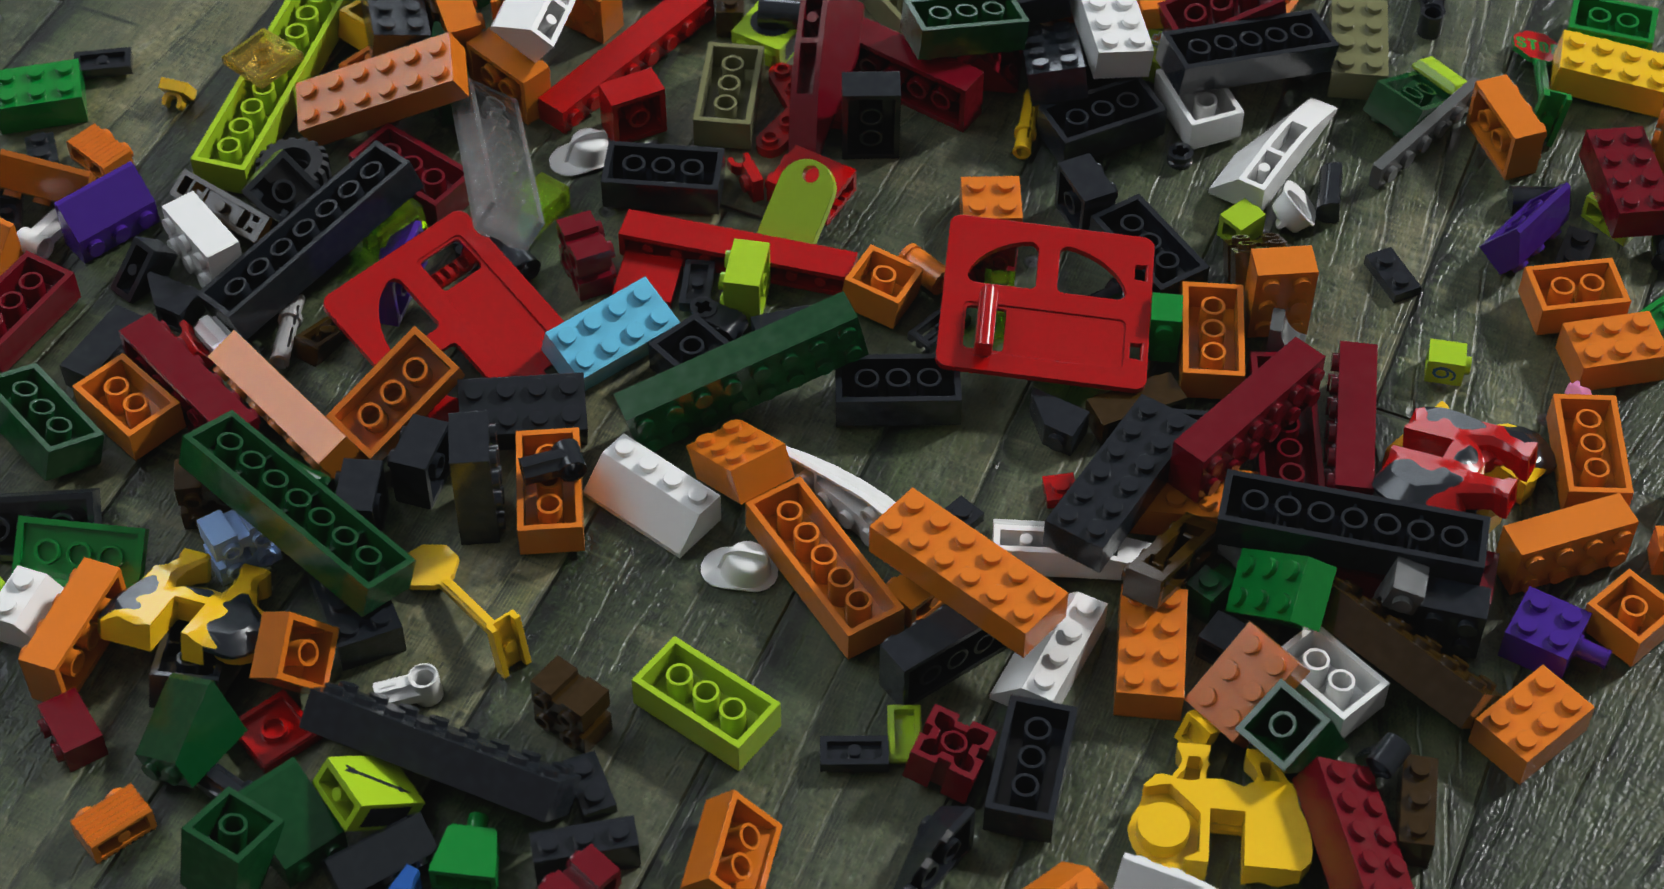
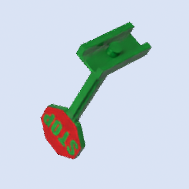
[1512,30,1572,147]

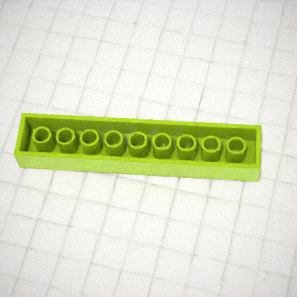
[190,0,356,194]

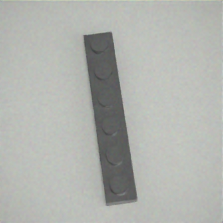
[1368,77,1480,190]

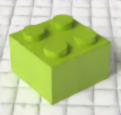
[718,238,771,326]

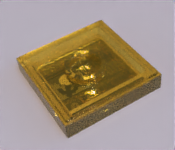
[222,28,304,89]

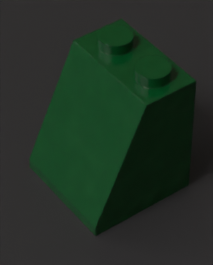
[135,673,248,788]
[1235,678,1349,773]
[238,757,348,888]
[180,786,285,889]

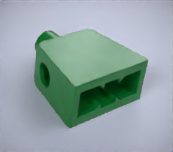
[428,812,500,889]

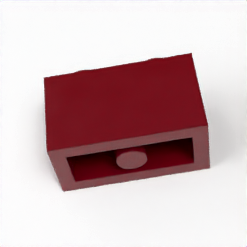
[36,688,109,772]

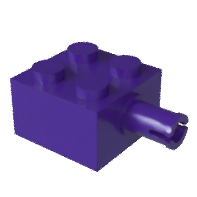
[1498,586,1613,679]

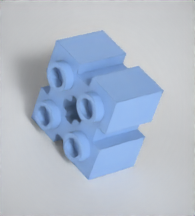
[196,509,283,586]

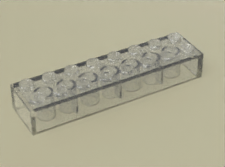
[451,78,545,251]

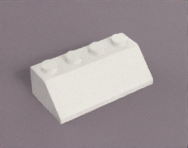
[583,433,721,559]
[989,591,1108,706]

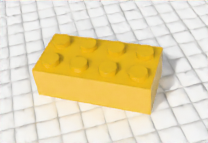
[1550,30,1664,118]

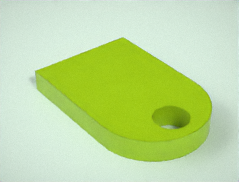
[757,159,837,244]

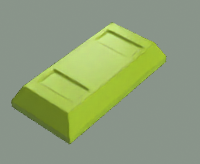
[1411,56,1467,95]
[887,705,922,764]

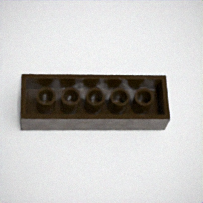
[1321,576,1503,729]

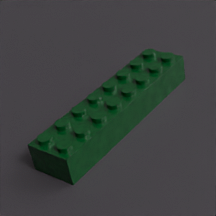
[614,291,869,452]
[179,410,416,617]

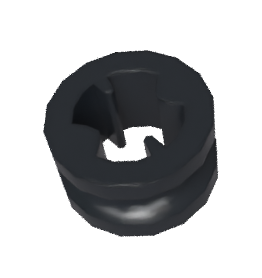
[1167,142,1194,170]

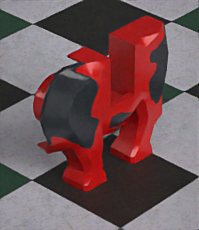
[1372,407,1538,519]

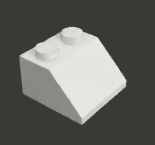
[0,565,64,648]

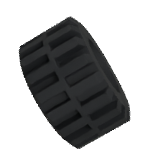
[255,137,332,187]

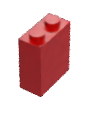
[765,145,857,226]

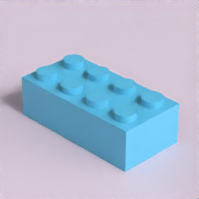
[541,276,680,391]

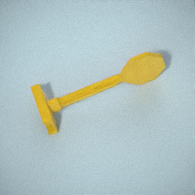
[408,544,532,679]

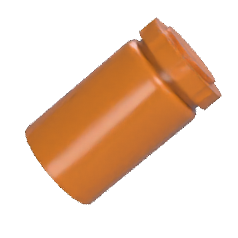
[898,243,945,295]

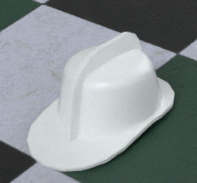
[549,128,609,177]
[1272,180,1316,233]
[701,541,778,592]

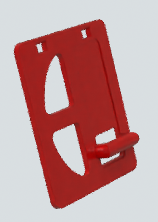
[323,211,565,422]
[935,215,1155,393]

